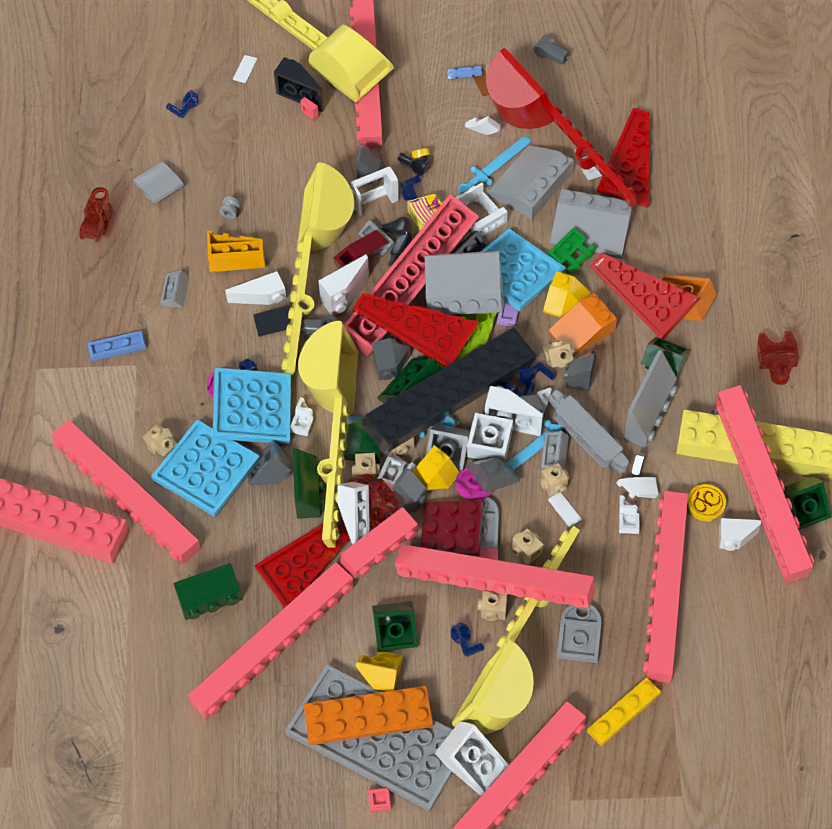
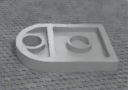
[466,497,499,549]
[557,605,601,663]

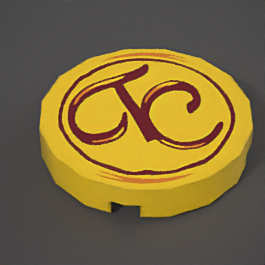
[687,484,726,522]

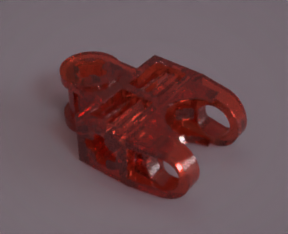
[79,187,113,242]
[757,331,799,385]
[348,474,399,529]

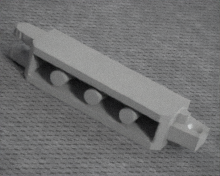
[548,390,629,473]

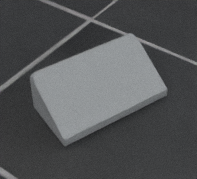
[358,220,396,256]
[160,270,189,308]
[541,431,569,470]

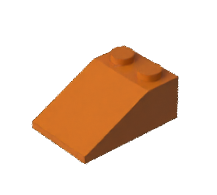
[659,275,717,321]
[548,293,617,356]

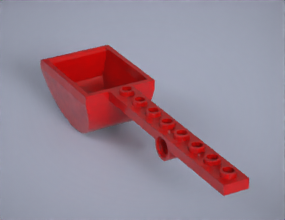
[486,48,637,208]

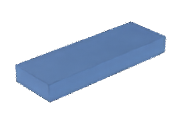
[87,330,146,362]

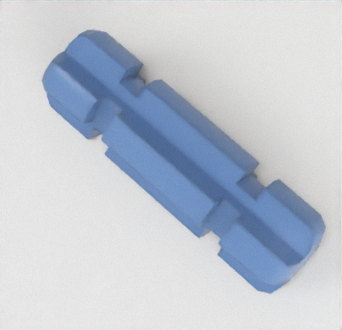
[448,65,482,79]

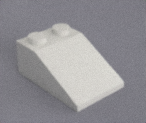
[319,255,369,316]
[485,386,543,436]
[435,721,509,796]

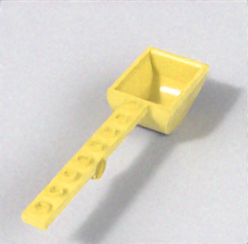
[247,0,394,103]
[281,162,354,377]
[298,321,359,548]
[452,526,580,734]

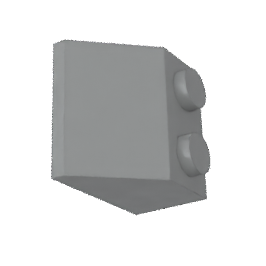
[426,424,471,472]

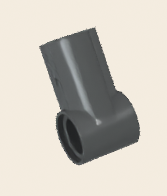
[533,35,570,64]
[300,315,337,335]

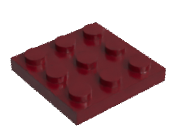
[421,500,483,557]

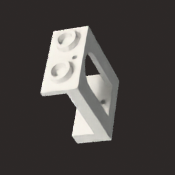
[350,166,399,216]
[455,183,507,237]

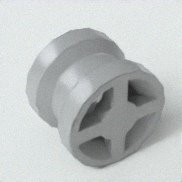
[219,196,240,219]

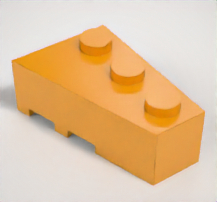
[207,230,265,272]

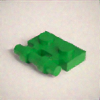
[548,227,596,275]

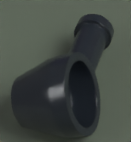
[397,153,430,176]

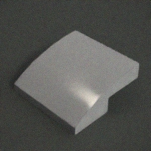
[133,162,184,204]

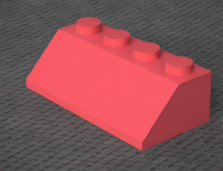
[340,507,418,579]

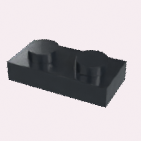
[451,231,487,254]

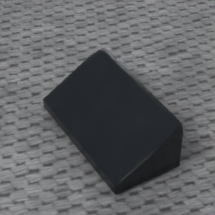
[253,306,291,337]

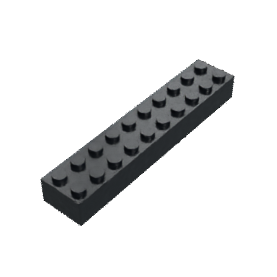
[361,327,537,455]

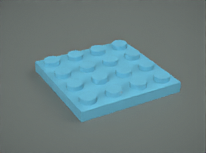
[481,229,566,312]
[212,368,291,444]
[151,420,260,517]

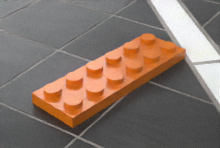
[303,686,433,746]

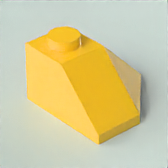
[543,271,591,318]
[412,445,459,491]
[356,652,403,692]

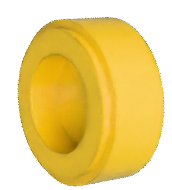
[411,147,430,158]

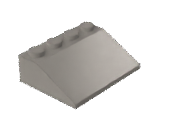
[488,145,574,220]
[550,189,632,258]
[425,251,505,315]
[624,350,678,448]

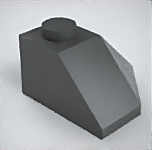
[356,144,384,185]
[372,338,411,381]
[564,349,596,391]
[248,440,292,486]
[467,458,520,493]
[385,467,427,517]

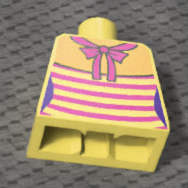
[407,194,445,230]

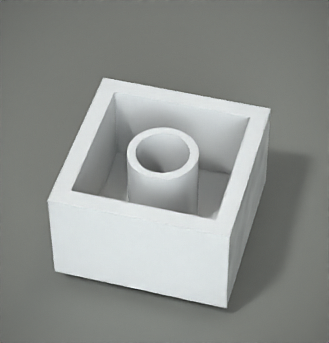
[467,413,513,463]

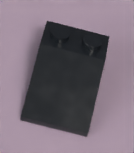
[274,57,324,112]

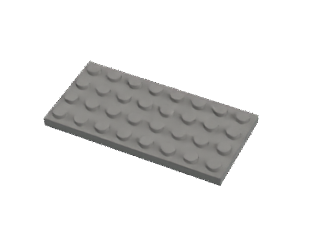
[285,664,453,812]

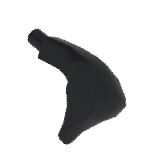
[381,217,414,266]

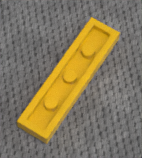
[587,677,661,746]

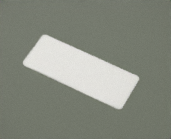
[233,55,257,83]
[548,493,582,527]

